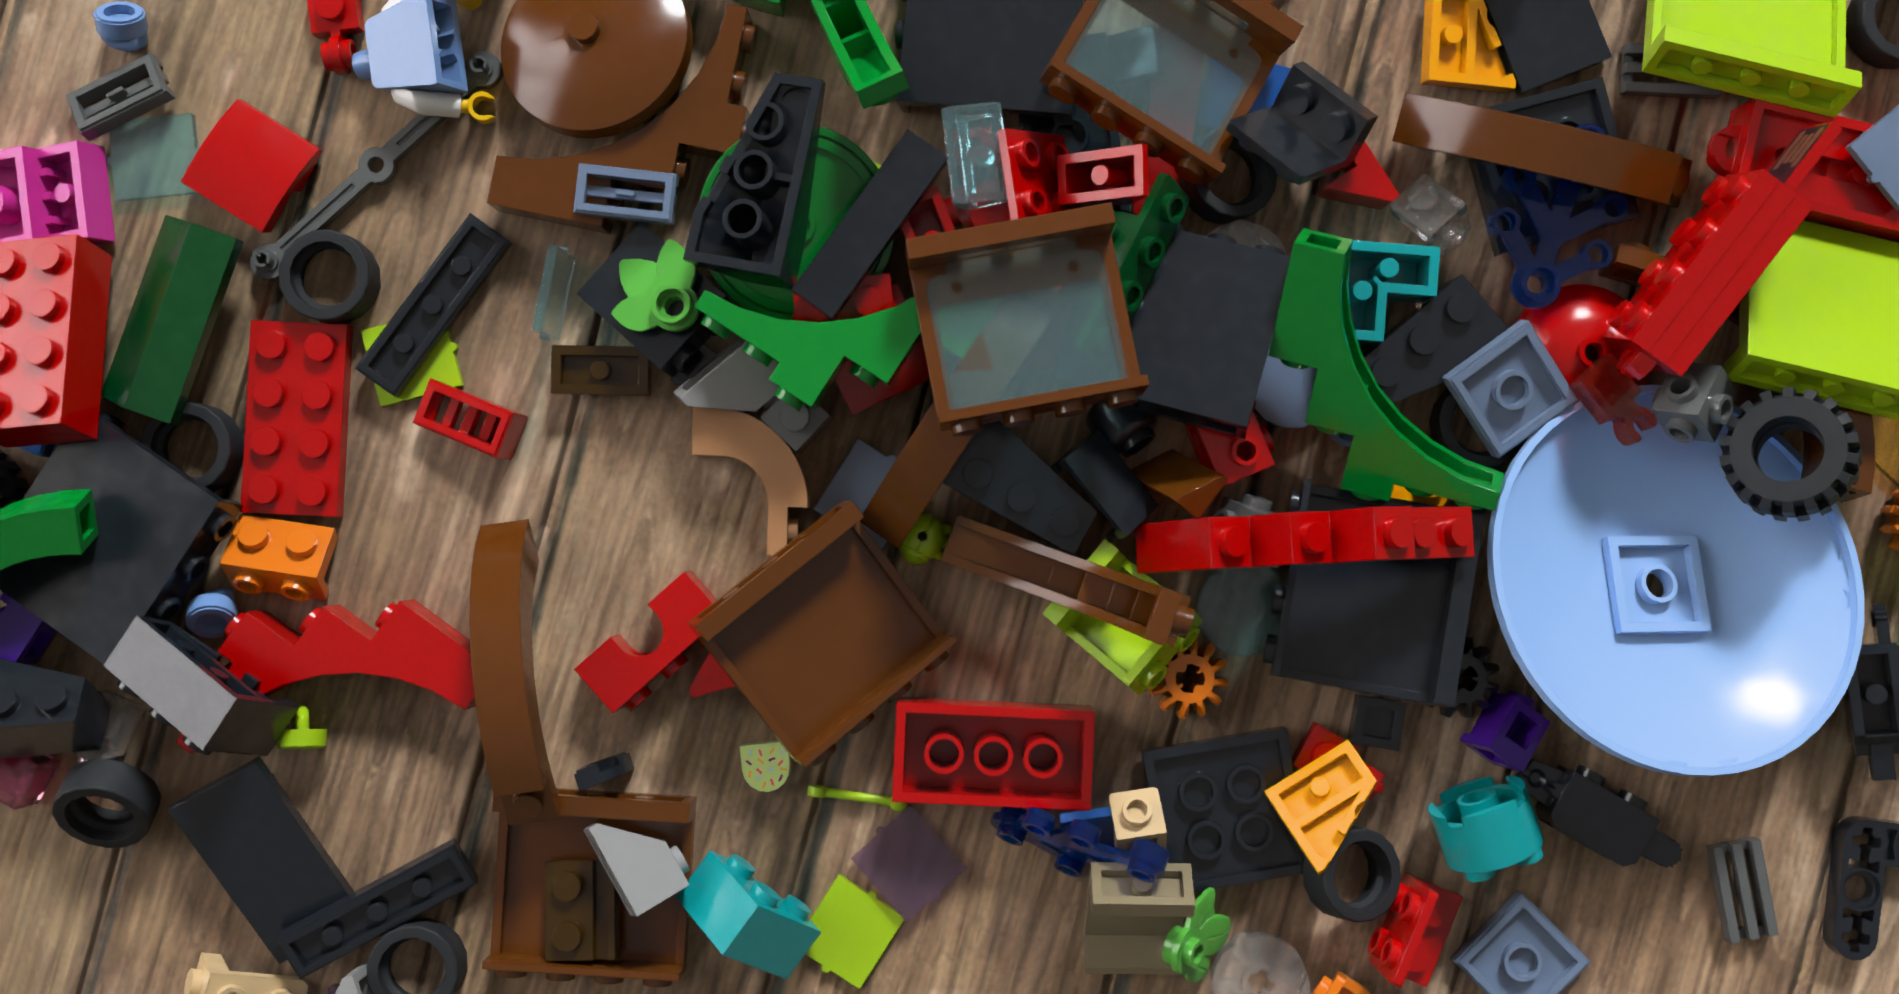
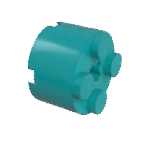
[1428,775,1544,882]

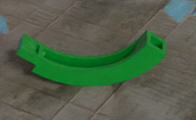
[0,489,98,570]

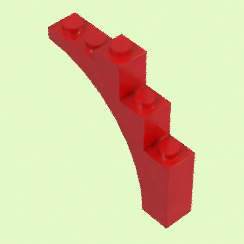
[1135,506,1475,573]
[175,599,476,754]

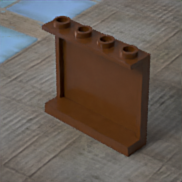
[687,501,957,767]
[482,788,697,987]

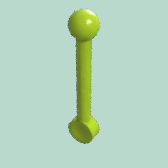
[807,784,908,812]

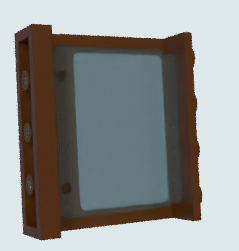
[1039,0,1304,187]
[905,202,1149,437]

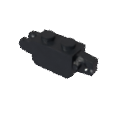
[1843,604,1899,781]
[1516,759,1683,868]

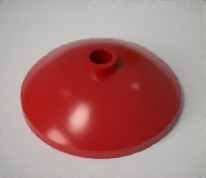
[1514,284,1651,405]

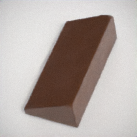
[1132,449,1228,518]

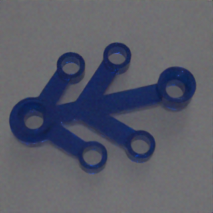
[1486,123,1629,309]
[990,807,1171,883]

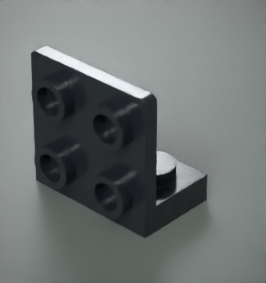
[1226,61,1378,185]

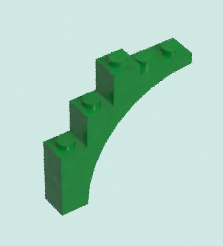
[807,0,910,109]
[1268,228,1504,511]
[694,290,1006,411]

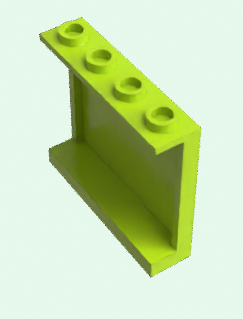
[1642,0,1862,118]
[1724,220,1899,421]

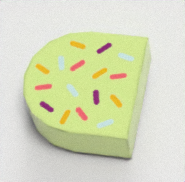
[740,740,792,792]

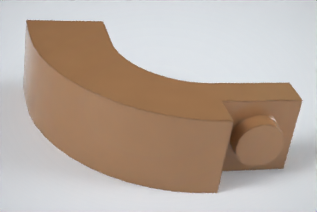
[692,407,811,556]

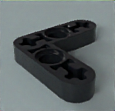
[1822,816,1899,960]

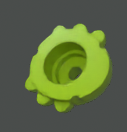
[898,512,952,565]

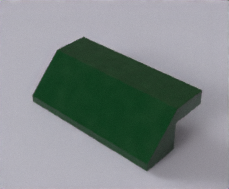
[101,215,244,425]

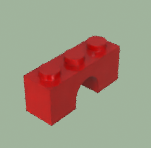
[574,570,717,713]

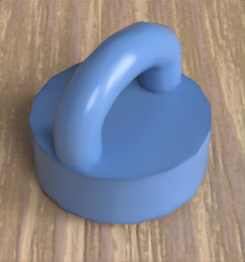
[93,1,148,52]
[186,588,238,638]

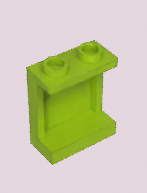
[1042,539,1203,696]

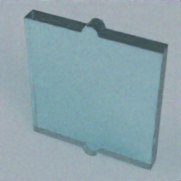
[107,113,199,202]
[532,244,576,341]

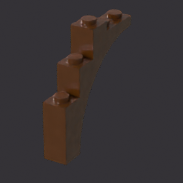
[487,4,758,235]
[941,515,1195,646]

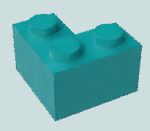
[1348,240,1441,348]
[676,850,821,979]

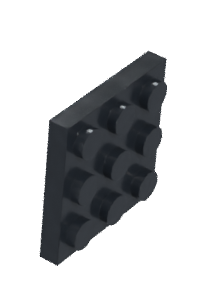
[1468,77,1640,257]
[1140,726,1305,892]

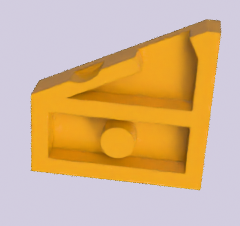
[1420,0,1516,93]
[1264,740,1377,876]

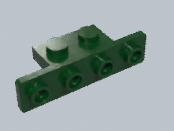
[1057,173,1190,371]

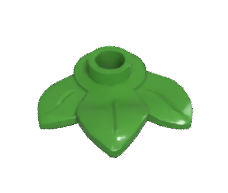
[611,239,700,332]
[1162,887,1231,983]

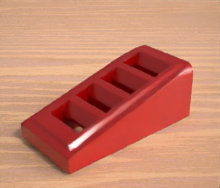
[413,378,528,460]

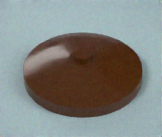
[501,0,693,139]

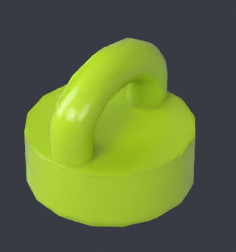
[276,705,328,750]

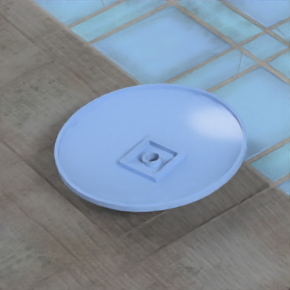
[1487,385,1864,777]

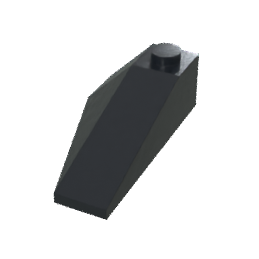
[683,72,826,290]

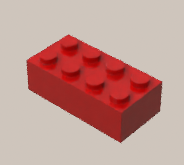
[0,234,112,448]
[892,697,1095,811]

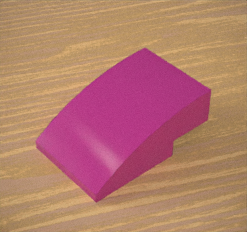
[0,140,116,245]

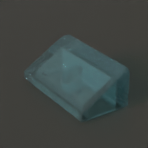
[941,102,1008,211]

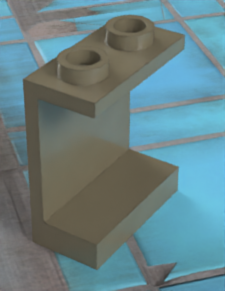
[1083,862,1195,975]

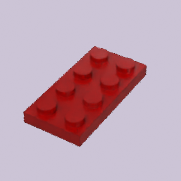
[240,320,353,517]

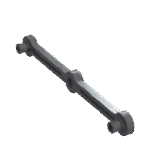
[250,51,503,281]

